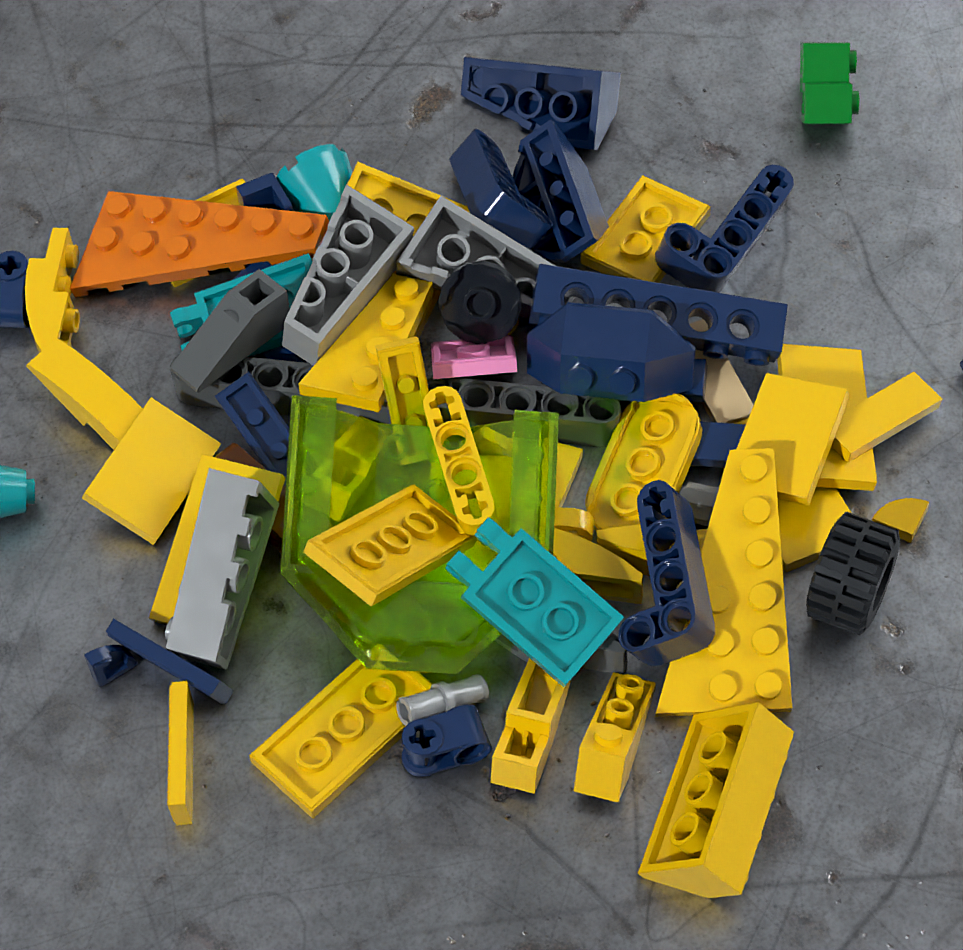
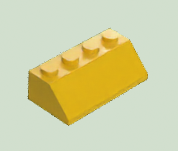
[638,702,794,898]

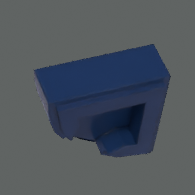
[84,644,138,687]

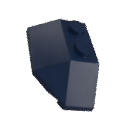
[513,119,609,262]
[527,302,695,402]

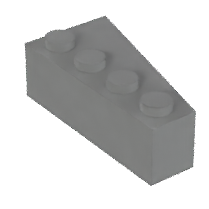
[282,184,414,366]
[396,196,575,319]
[165,468,280,670]

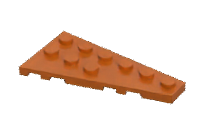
[70,191,329,297]

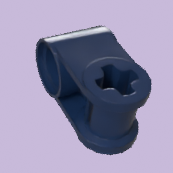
[0,250,30,328]
[401,705,493,777]

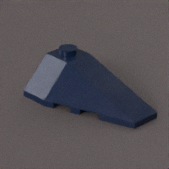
[461,57,621,150]

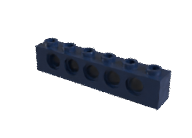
[529,264,788,366]

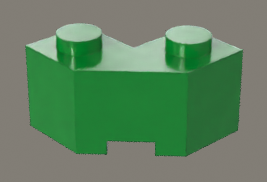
[800,42,859,124]

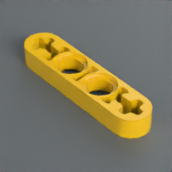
[423,386,497,536]

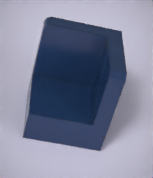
[236,172,293,211]

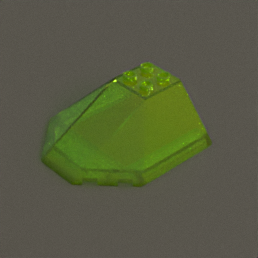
[280,395,559,674]

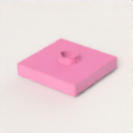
[431,335,517,379]

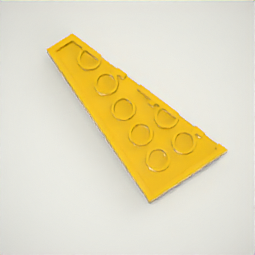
[655,448,793,717]

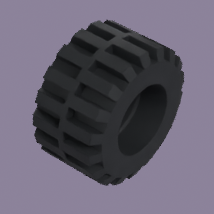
[806,512,900,636]

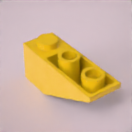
[574,672,656,803]

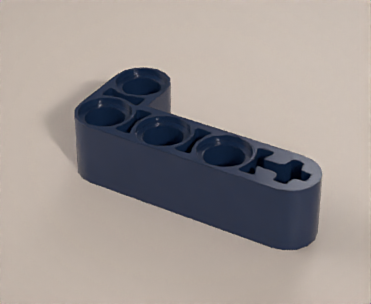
[449,129,553,250]
[655,164,794,293]
[618,480,715,667]

